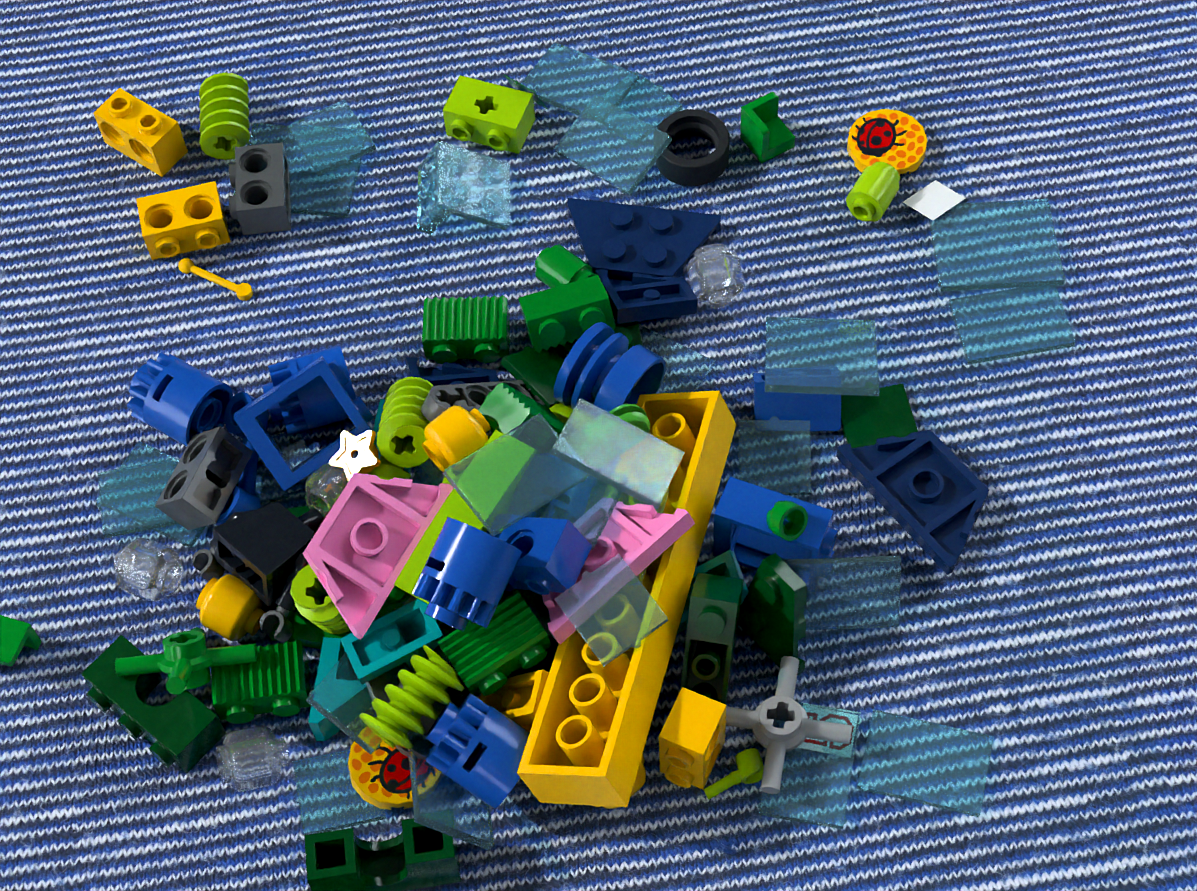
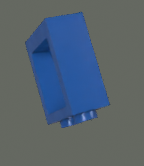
[234,356,374,491]
[713,477,838,590]

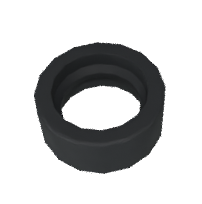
[655,109,730,186]

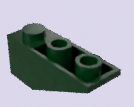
[680,573,744,704]

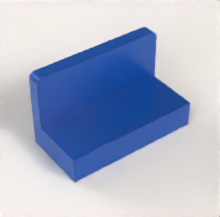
[752,371,841,432]

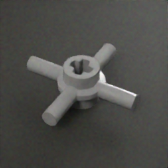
[726,656,852,794]

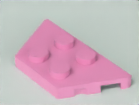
[303,473,454,640]
[542,500,695,644]

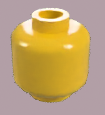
[422,405,491,473]
[196,574,266,641]

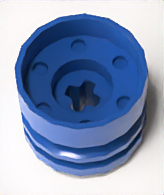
[554,322,666,422]

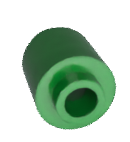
[535,244,596,288]

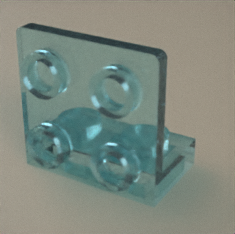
[417,140,511,235]

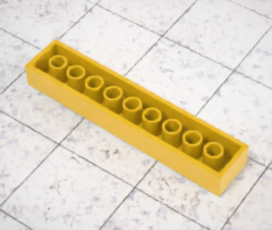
[517,390,737,807]

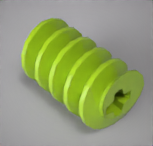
[199,73,250,160]
[377,377,434,468]
[290,564,351,635]
[359,645,465,750]

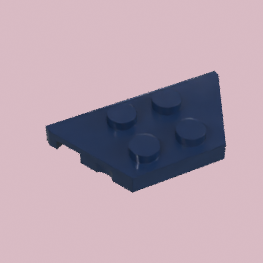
[567,198,721,281]
[836,430,989,575]

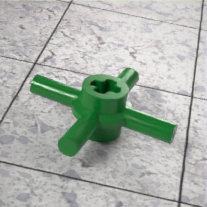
[115,627,258,695]

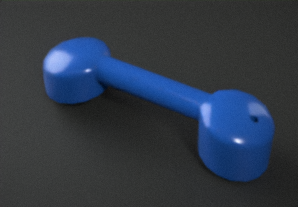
[215,392,269,525]

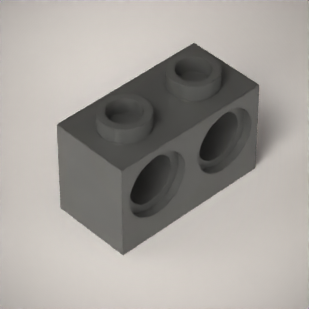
[229,142,291,235]
[155,426,253,530]

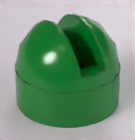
[766,500,808,541]

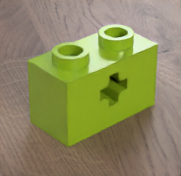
[443,75,535,154]

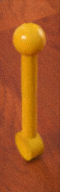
[178,258,253,301]

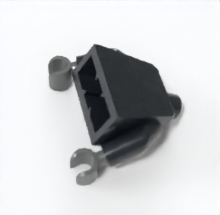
[192,502,324,643]

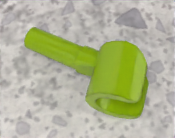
[703,748,764,800]

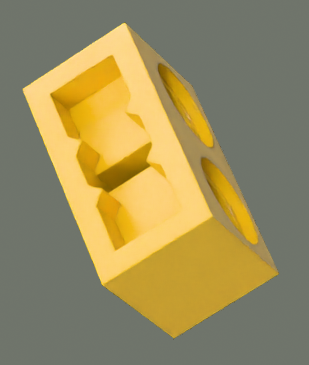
[93,88,188,177]
[136,181,231,260]
[658,687,726,790]

